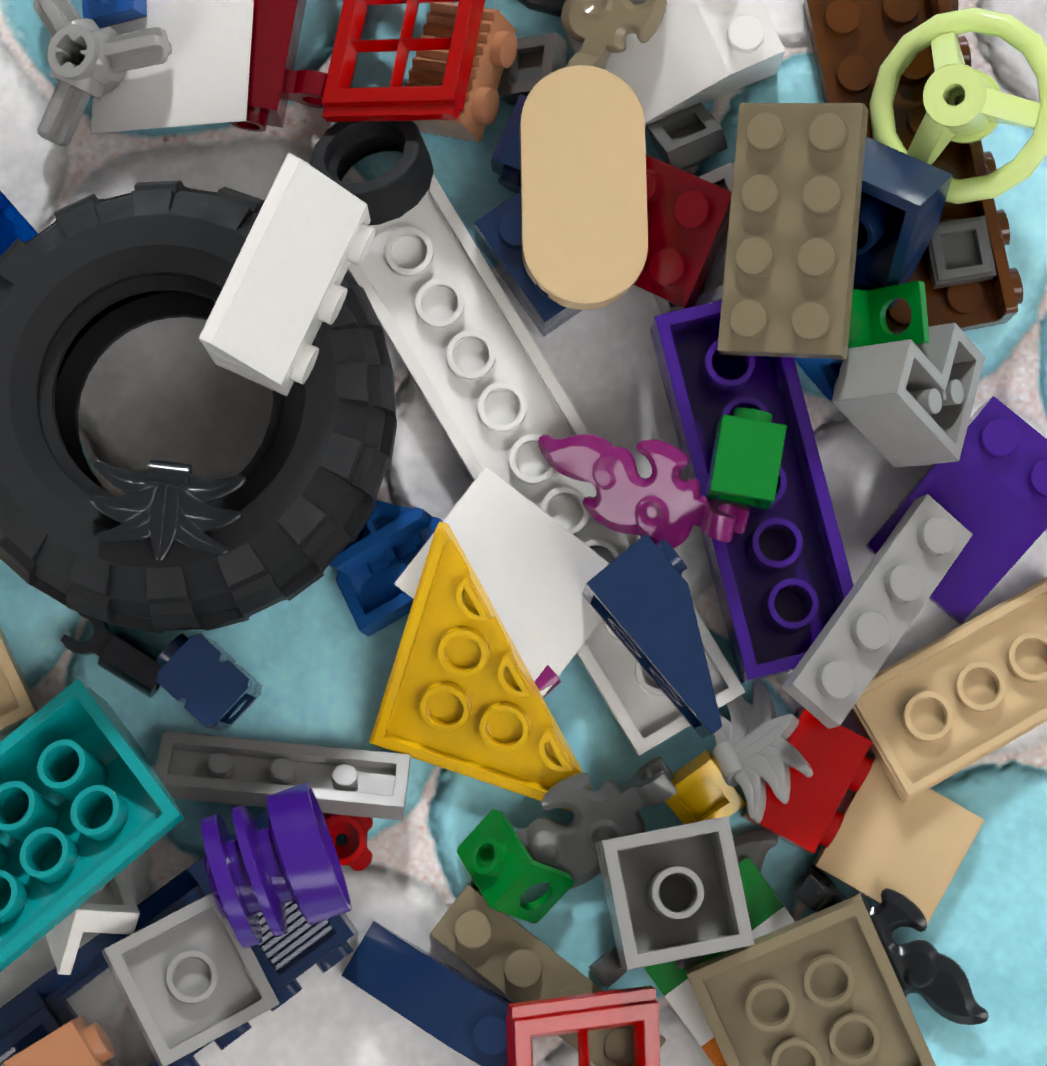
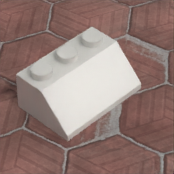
[199,153,375,396]

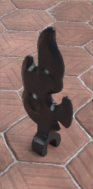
[794,864,989,1025]

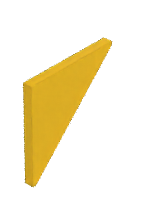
[369,521,593,812]

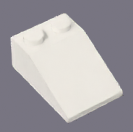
[566,0,785,130]

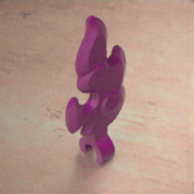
[538,434,750,549]

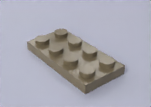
[717,103,868,360]

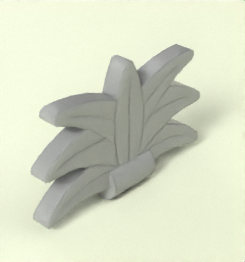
[711,679,813,823]

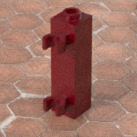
[230,0,327,132]

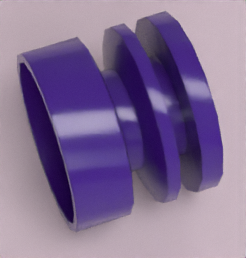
[201,782,352,949]

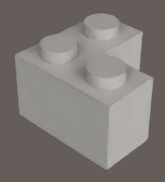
[832,323,985,468]

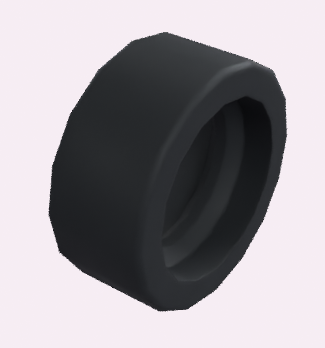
[310,121,434,225]

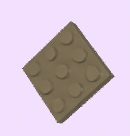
[686,894,936,1066]

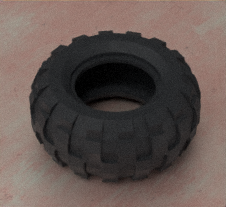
[0,180,397,633]

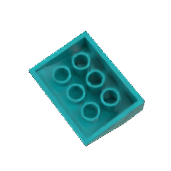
[0,678,185,972]

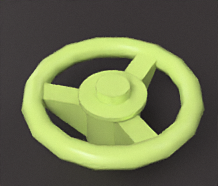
[869,7,1047,204]

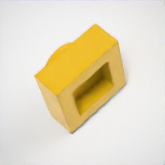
[665,750,747,825]

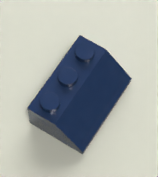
[853,137,953,308]

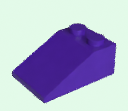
[865,396,1047,624]

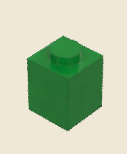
[705,408,787,509]

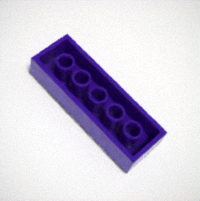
[650,300,854,684]

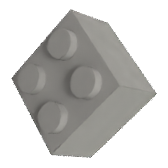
[595,816,755,970]

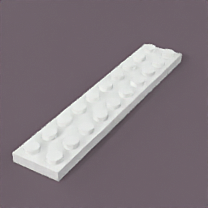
[347,174,746,756]

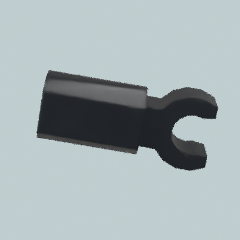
[61,612,162,698]

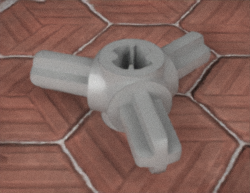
[33,0,172,147]

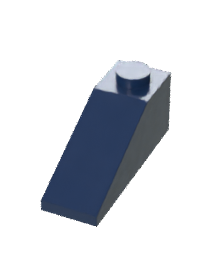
[341,921,512,1066]

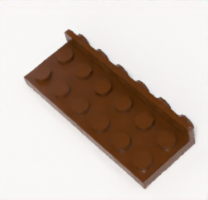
[803,0,1023,332]

